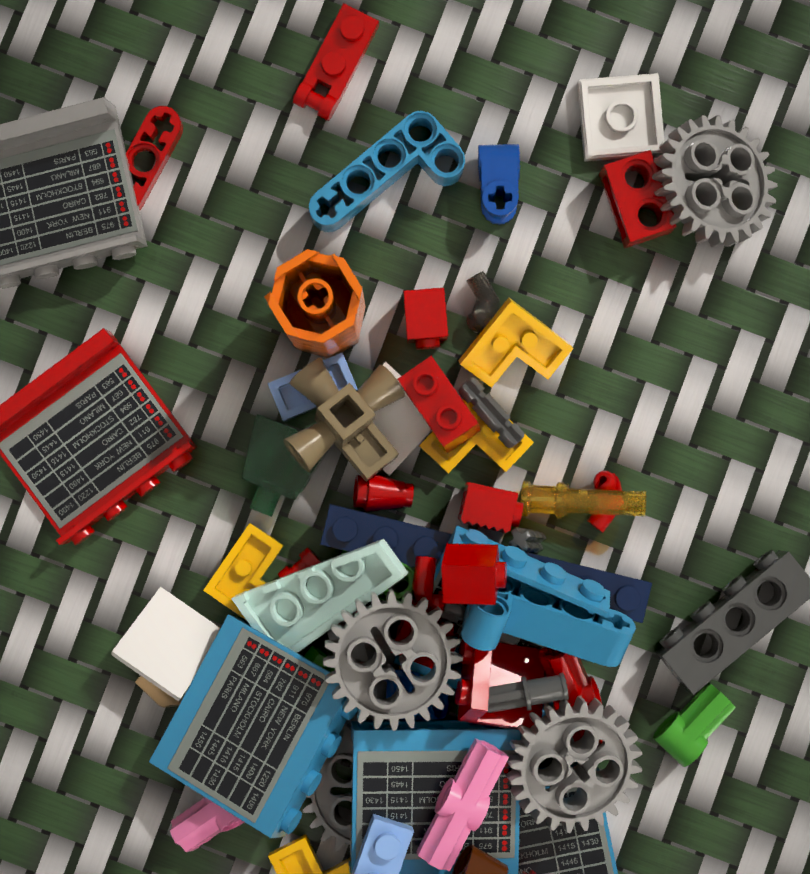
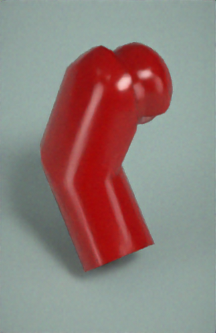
[587,471,624,533]
[412,556,445,613]

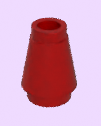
[353,474,414,512]

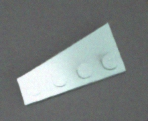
[231,539,408,653]

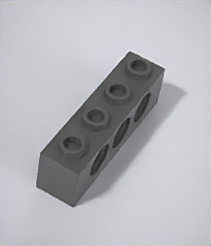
[655,550,810,695]

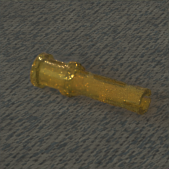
[521,481,647,519]

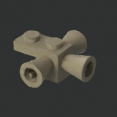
[283,357,405,482]

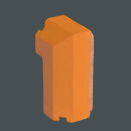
[264,249,366,358]

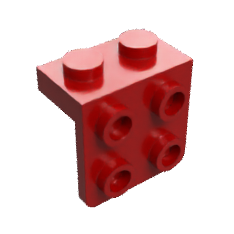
[455,639,545,730]

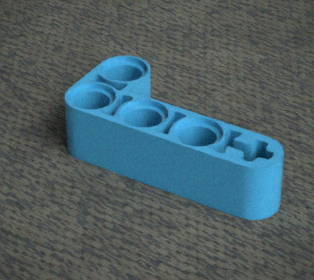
[309,111,465,232]
[461,576,636,667]

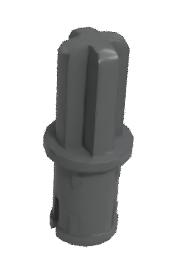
[487,673,569,713]

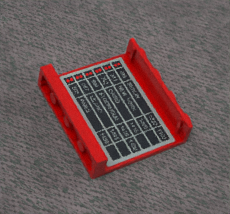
[0,328,197,546]

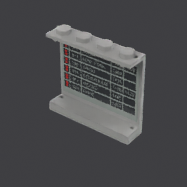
[0,97,148,289]

